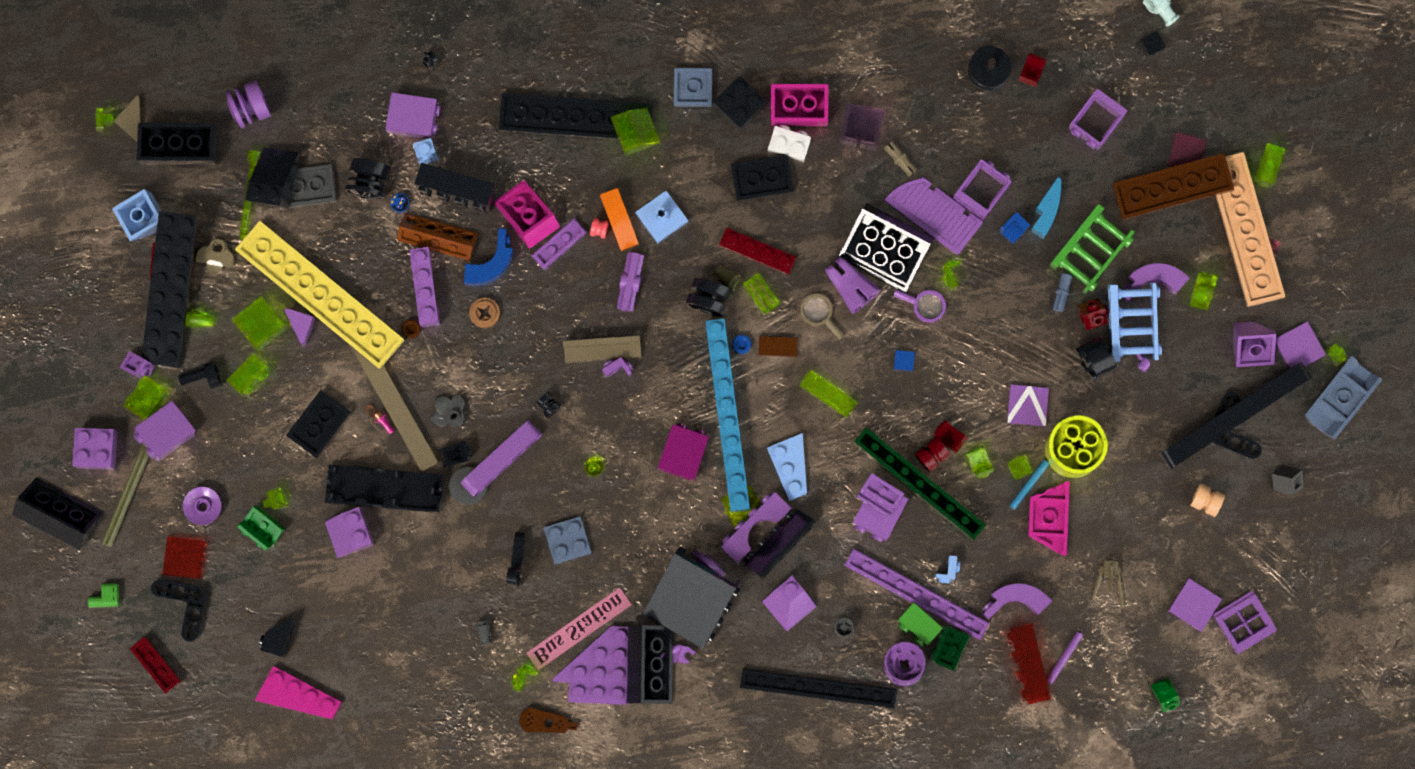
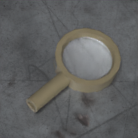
[800,293,845,340]

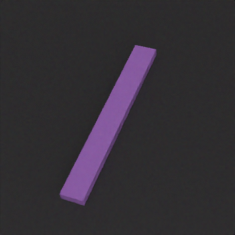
[844,548,989,640]

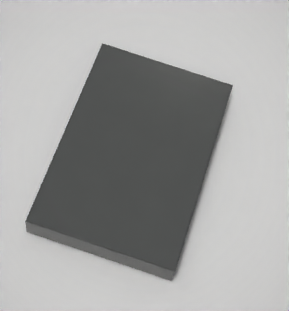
[280,164,337,209]

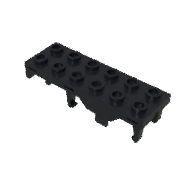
[325,465,444,513]

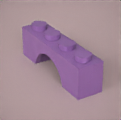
[409,247,440,328]
[721,492,792,565]

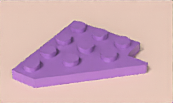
[553,626,628,705]

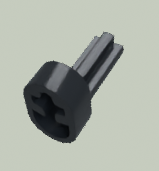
[178,361,222,389]

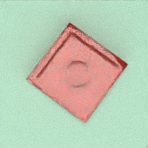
[162,536,207,580]

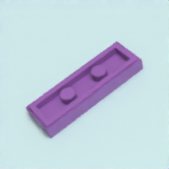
[531,218,587,271]

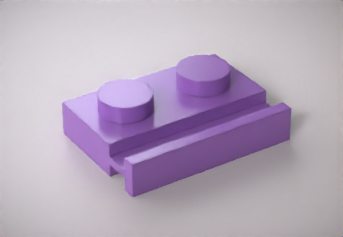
[856,473,904,518]

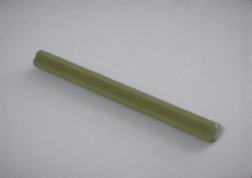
[101,443,149,547]

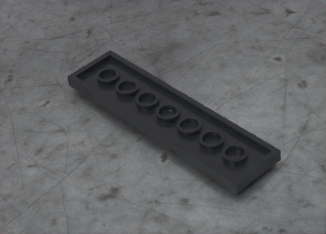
[499,93,653,143]
[141,211,198,368]

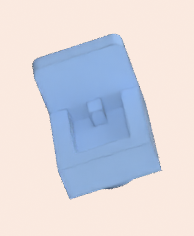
[935,555,960,584]

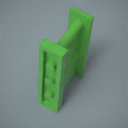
[1050,204,1135,294]

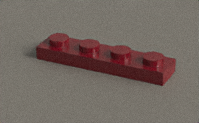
[719,227,796,275]

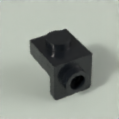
[438,441,471,468]

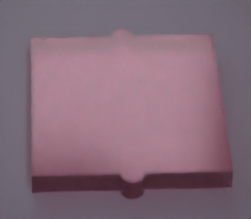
[1168,133,1207,167]

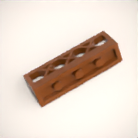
[397,213,478,261]

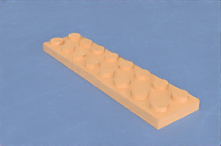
[1216,152,1285,307]

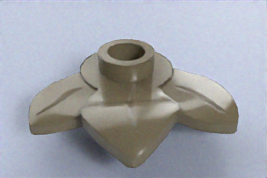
[196,238,234,276]

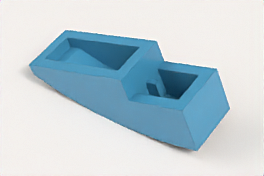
[1031,177,1061,240]

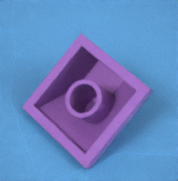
[1233,322,1276,367]
[762,576,816,631]

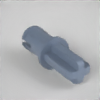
[1053,273,1073,312]

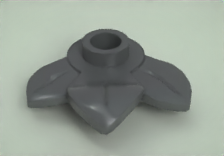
[430,394,465,427]

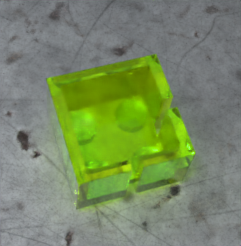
[232,296,288,352]

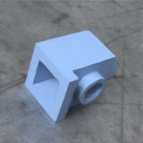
[413,138,438,164]

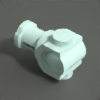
[1143,0,1180,27]

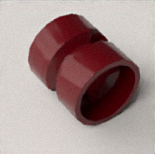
[914,437,951,473]

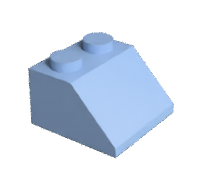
[112,189,161,241]

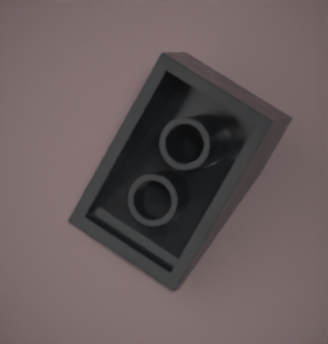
[245,147,300,209]

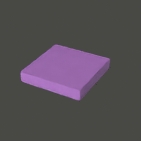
[1276,321,1326,369]
[1168,578,1222,632]

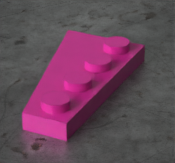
[255,666,342,719]

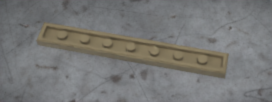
[350,345,439,473]

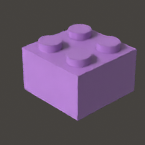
[72,428,118,470]

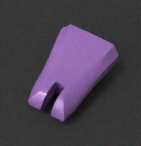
[825,256,881,314]

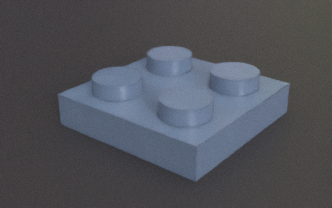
[674,68,712,107]
[544,517,592,565]

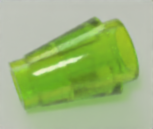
[185,309,214,328]

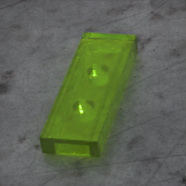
[799,370,858,419]

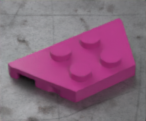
[1028,481,1070,556]

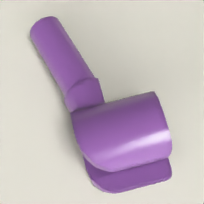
[1133,346,1150,372]

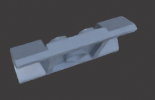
[1304,356,1382,439]

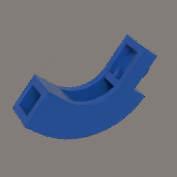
[464,228,514,286]

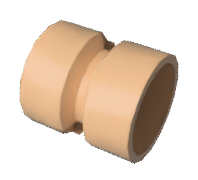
[1190,483,1225,517]

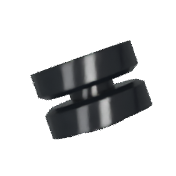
[686,278,733,318]

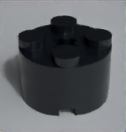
[1075,336,1117,382]

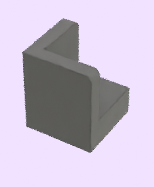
[1272,465,1304,495]

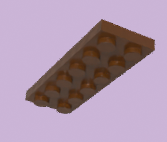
[1113,153,1234,221]

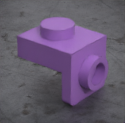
[602,357,633,378]

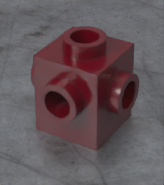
[1077,298,1109,331]

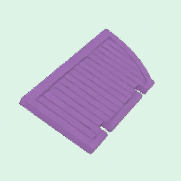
[884,177,984,256]

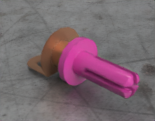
[365,405,394,434]

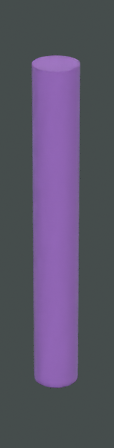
[1046,631,1083,684]

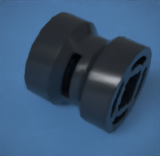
[535,392,562,418]

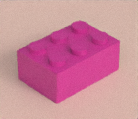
[771,84,828,126]

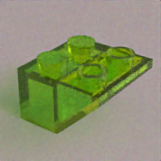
[611,108,661,157]

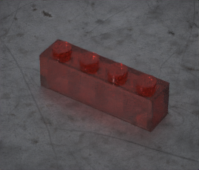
[1006,623,1051,705]

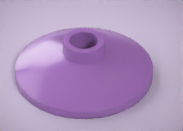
[183,487,222,525]

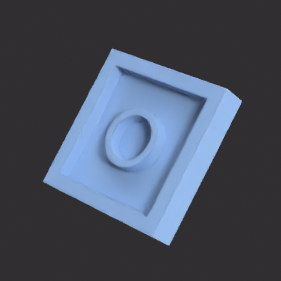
[635,191,688,244]

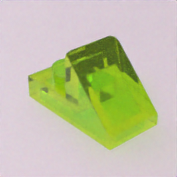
[1189,271,1218,310]

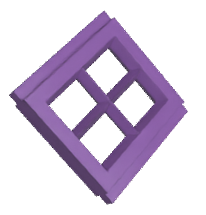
[1213,591,1277,654]

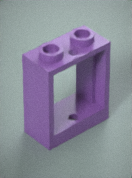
[1069,88,1128,150]
[953,159,1012,221]

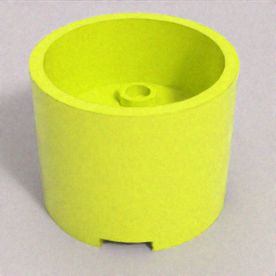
[1045,415,1108,478]

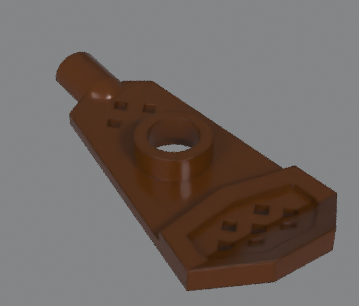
[519,707,578,733]

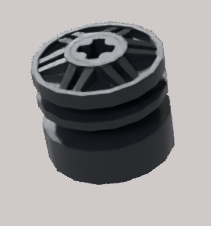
[345,158,391,200]

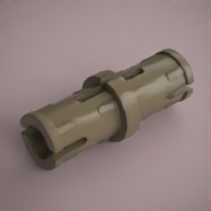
[884,141,918,177]

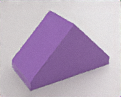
[284,308,315,346]

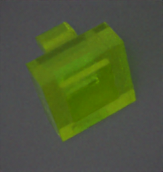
[95,108,114,131]
[262,488,288,510]

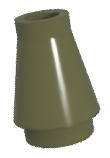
[714,265,743,291]

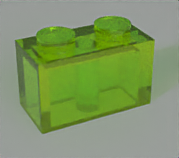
[1252,143,1286,188]

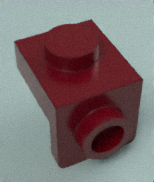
[1018,53,1047,87]
[934,420,968,453]

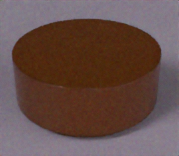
[402,320,421,339]

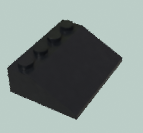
[838,203,934,293]
[744,509,816,582]

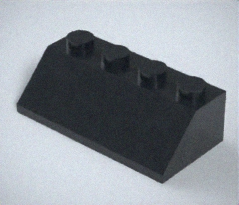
[12,478,102,550]
[627,625,673,704]

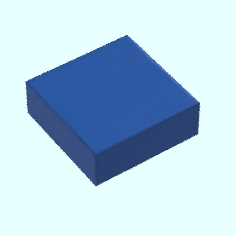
[894,350,915,372]

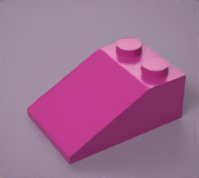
[494,180,560,249]

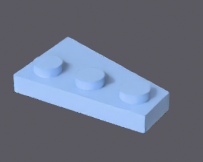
[767,433,807,501]

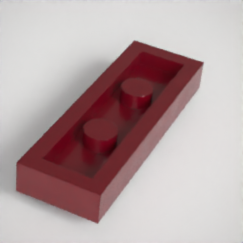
[130,636,182,694]

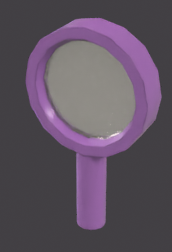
[893,289,946,323]

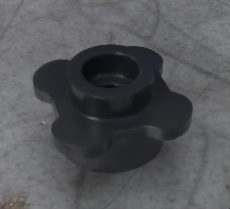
[421,52,439,71]

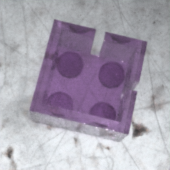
[839,103,885,151]

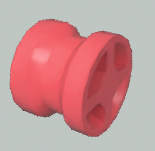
[590,217,609,239]

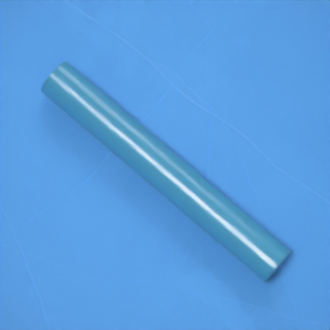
[1009,460,1050,510]

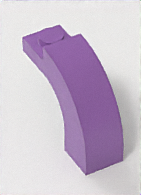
[1121,263,1189,303]
[982,584,1052,620]

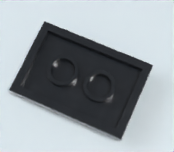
[731,155,793,202]
[286,390,352,459]

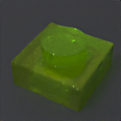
[1327,344,1347,366]

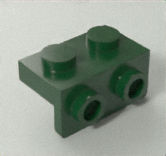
[931,625,971,672]

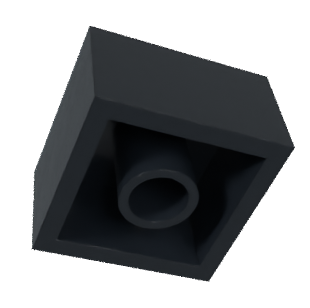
[713,75,767,132]

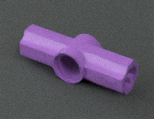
[617,252,644,312]

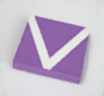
[1007,385,1049,427]

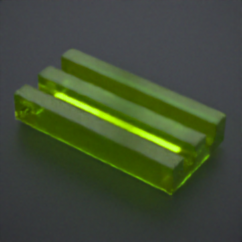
[743,273,780,316]

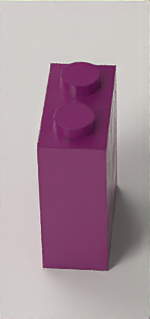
[658,423,709,482]

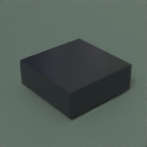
[1140,31,1166,57]

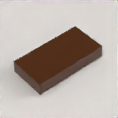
[758,336,797,358]

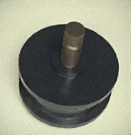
[968,46,1011,91]

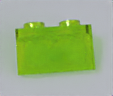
[226,354,270,397]
[123,375,169,421]

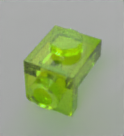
[941,260,961,292]
[965,445,995,478]
[511,665,538,692]

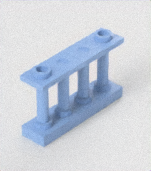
[1108,282,1162,362]

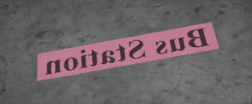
[526,588,632,670]

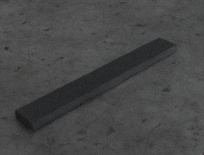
[740,669,897,709]

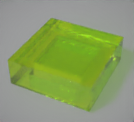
[1007,455,1033,481]

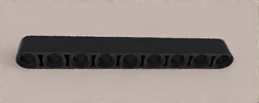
[1160,362,1312,470]

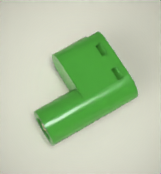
[88,582,119,608]

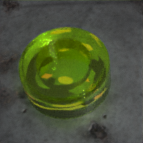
[584,457,604,477]

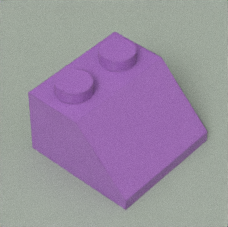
[325,507,374,558]

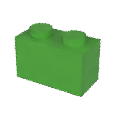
[898,602,943,647]

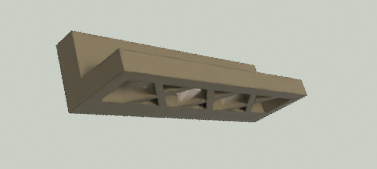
[563,336,642,363]

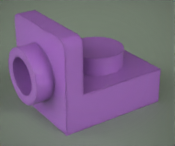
[120,351,155,382]

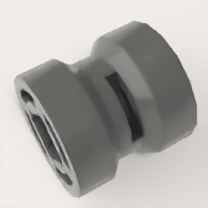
[834,618,854,638]

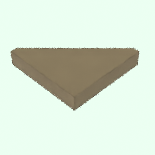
[114,96,141,142]

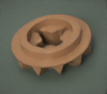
[469,298,500,329]

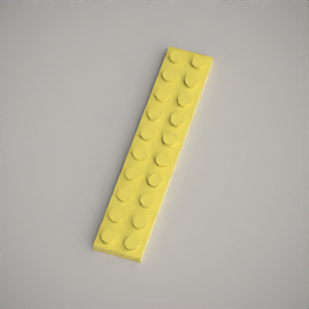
[235,221,405,369]

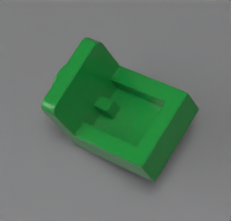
[1151,678,1180,712]

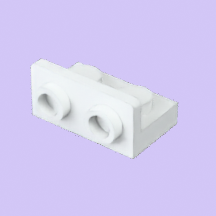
[768,125,811,162]

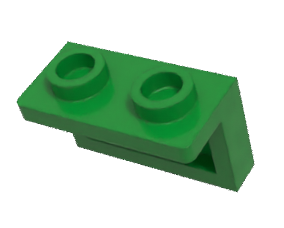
[237,505,286,550]

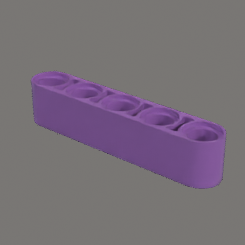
[460,420,542,497]

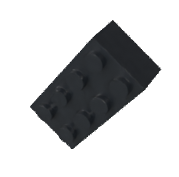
[137,123,218,165]
[414,162,497,214]

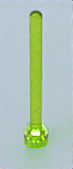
[239,151,262,241]

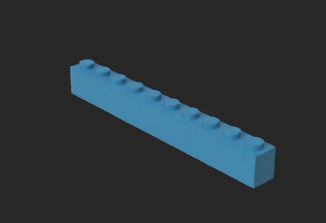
[705,319,750,513]

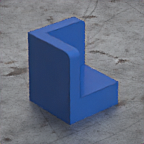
[999,212,1030,244]

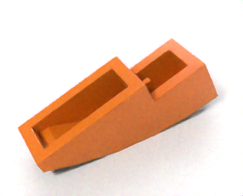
[600,188,639,251]

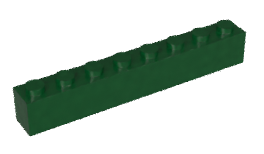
[853,427,986,542]

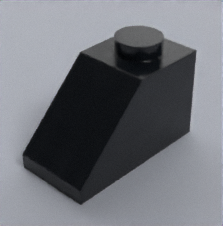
[259,619,296,658]

